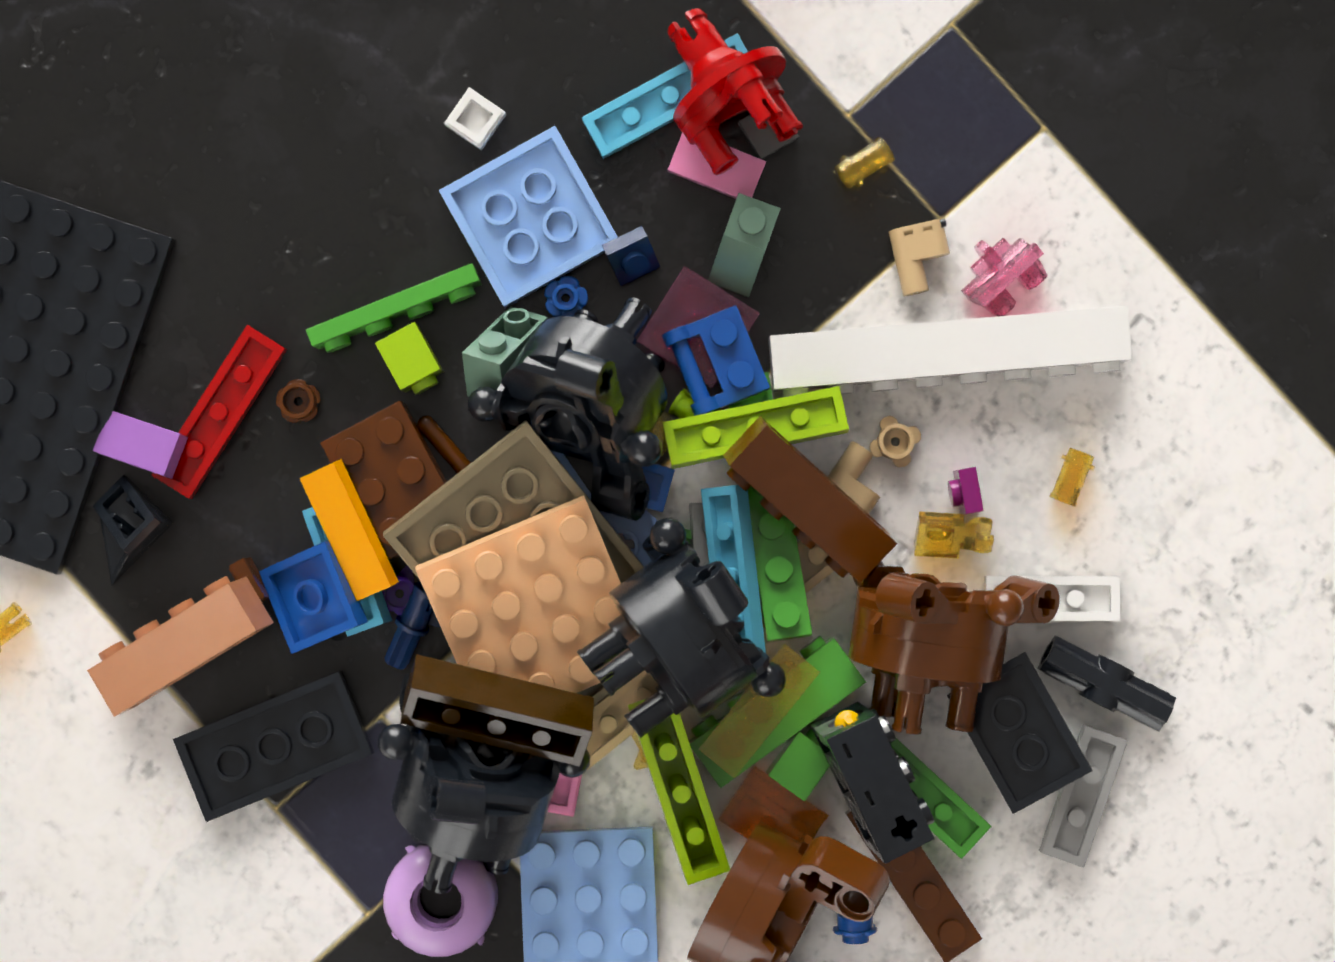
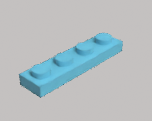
[581,33,748,159]
[701,485,766,653]

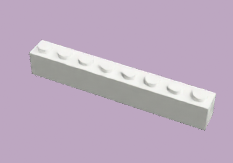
[768,306,1133,397]

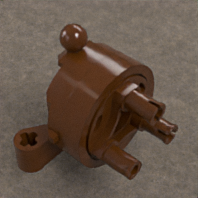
[848,561,1060,735]

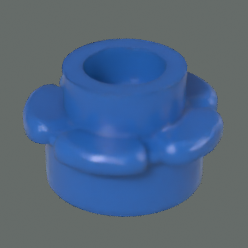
[544,276,588,317]
[833,914,877,944]

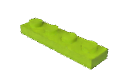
[662,386,849,469]

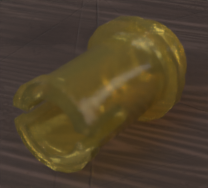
[835,137,895,188]
[1049,448,1095,507]
[0,602,32,653]

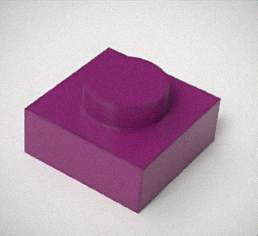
[948,467,984,514]

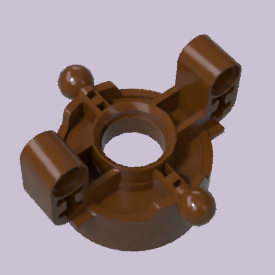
[687,821,890,962]

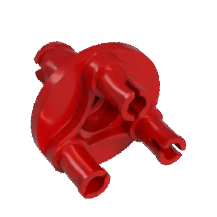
[667,8,803,175]

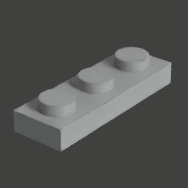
[1039,725,1128,868]

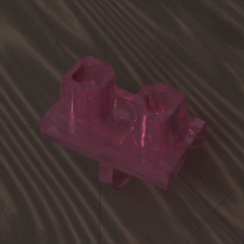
[961,238,1048,317]

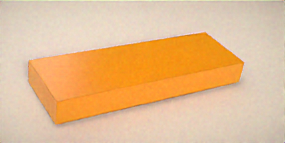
[299,459,399,601]

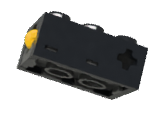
[810,702,935,864]

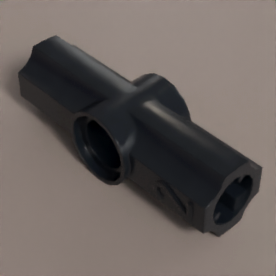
[1037,635,1176,732]

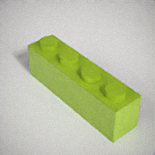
[628,699,730,885]

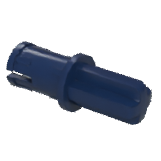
[384,582,433,670]

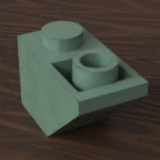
[462,306,548,397]

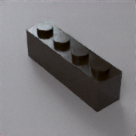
[400,654,594,766]

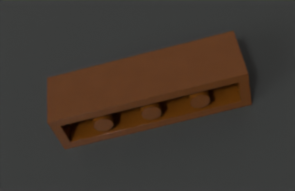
[723,416,897,583]

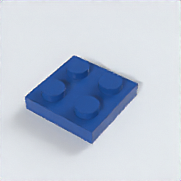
[259,541,368,654]

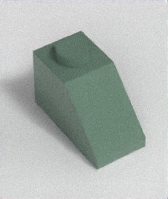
[707,193,781,298]

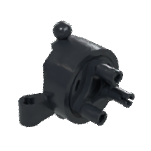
[468,297,667,521]
[577,518,786,738]
[378,674,590,894]

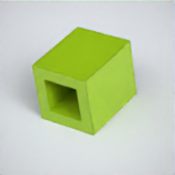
[375,322,444,395]

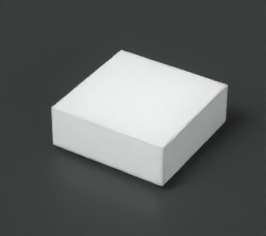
[444,87,507,151]

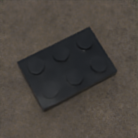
[947,652,1093,814]

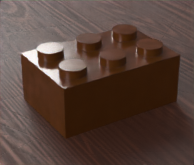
[320,401,447,562]

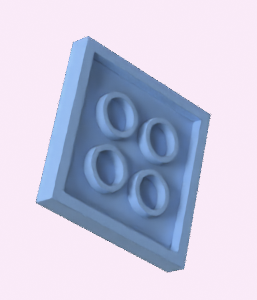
[439,126,618,308]
[520,826,658,962]

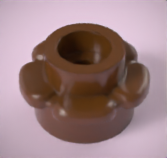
[276,379,320,423]

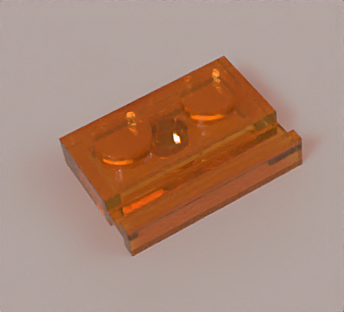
[718,765,829,843]

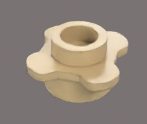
[869,416,921,467]

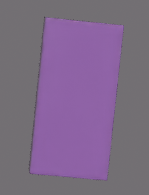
[93,411,188,479]

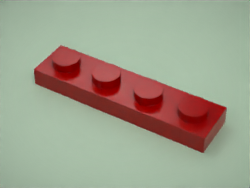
[152,325,287,499]

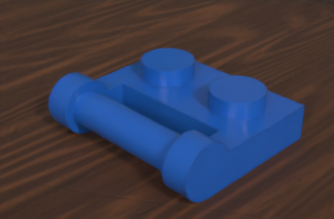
[661,305,770,416]

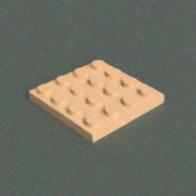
[415,495,621,693]

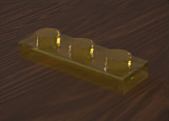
[699,643,820,778]

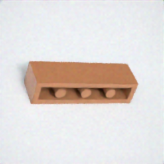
[87,576,274,717]

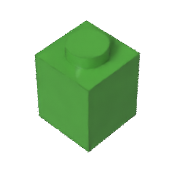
[766,728,830,802]

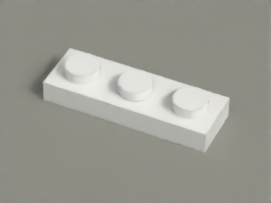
[984,576,1120,621]

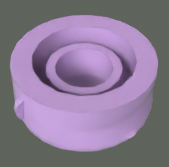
[383,845,498,957]

